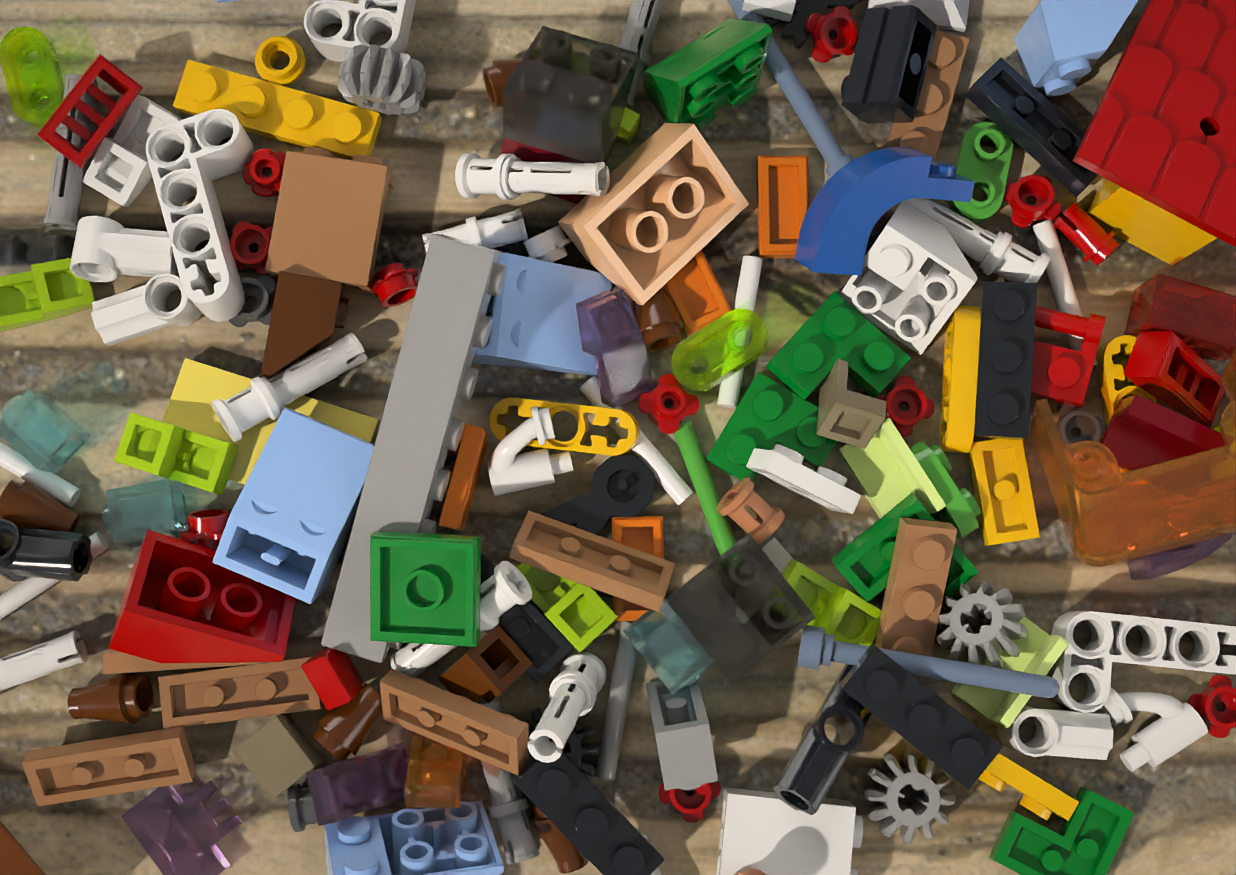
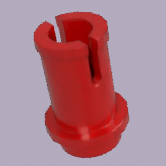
[1053,201,1120,266]

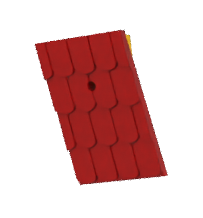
[1073,0,1236,266]

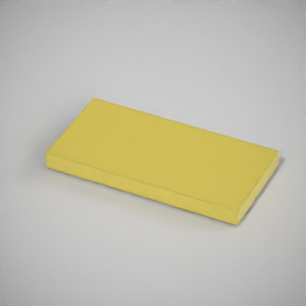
[162,358,381,485]

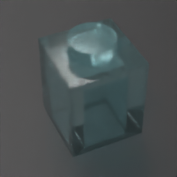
[0,389,91,474]
[102,479,188,544]
[623,599,714,695]

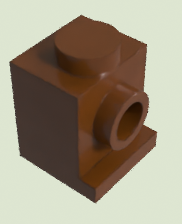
[438,624,533,704]

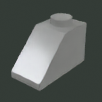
[645,674,718,791]

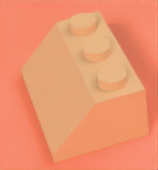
[558,123,749,305]

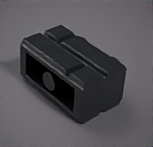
[841,5,937,124]

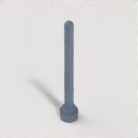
[728,0,855,182]
[797,625,1060,698]

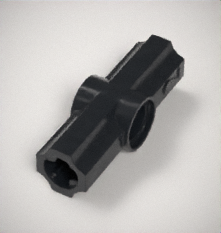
[0,519,93,582]
[773,664,872,815]

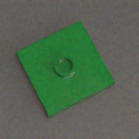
[370,531,481,647]

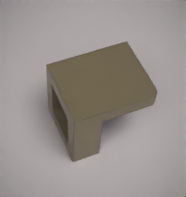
[816,359,886,449]
[233,713,324,798]

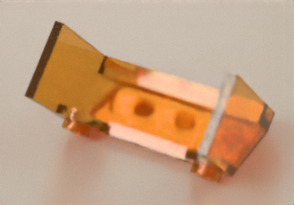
[1030,348,1236,567]

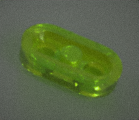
[0,26,64,128]
[671,309,769,391]

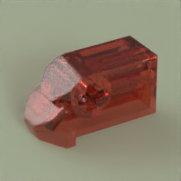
[1124,274,1236,362]

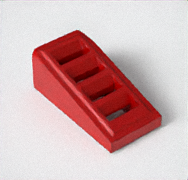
[36,54,143,168]
[1124,331,1227,427]

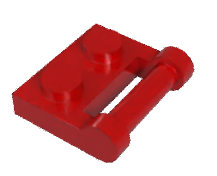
[1031,306,1106,408]

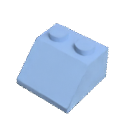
[1014,0,1138,97]

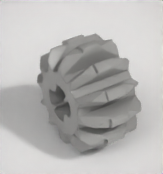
[338,44,426,117]
[937,580,1028,668]
[863,750,955,843]

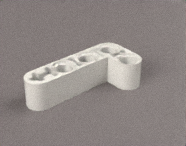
[304,0,416,62]
[146,109,254,322]
[1048,611,1236,713]

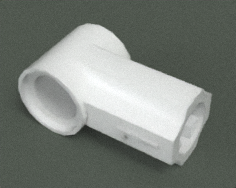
[70,216,178,282]
[91,273,202,346]
[996,705,1113,760]

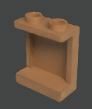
[265,147,395,296]

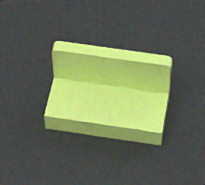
[836,418,946,518]
[951,616,1069,729]

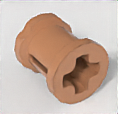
[716,477,785,546]

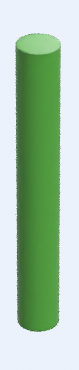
[674,421,745,571]

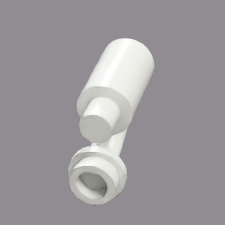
[487,406,574,496]
[1100,687,1208,772]

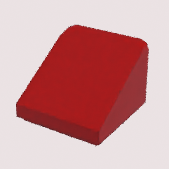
[301,646,364,711]

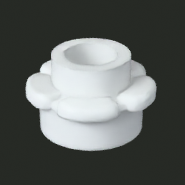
[523,225,571,262]

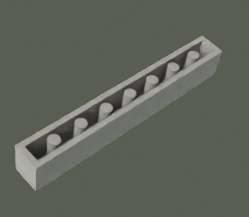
[321,234,507,663]

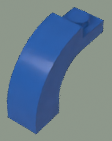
[795,147,975,276]

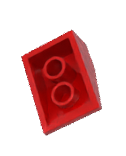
[108,530,296,664]

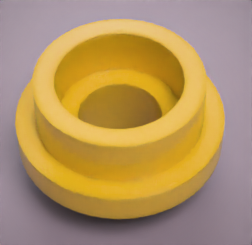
[255,36,306,86]

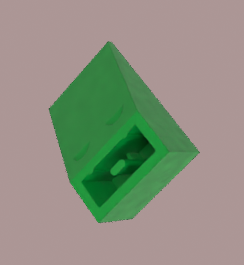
[643,18,773,131]

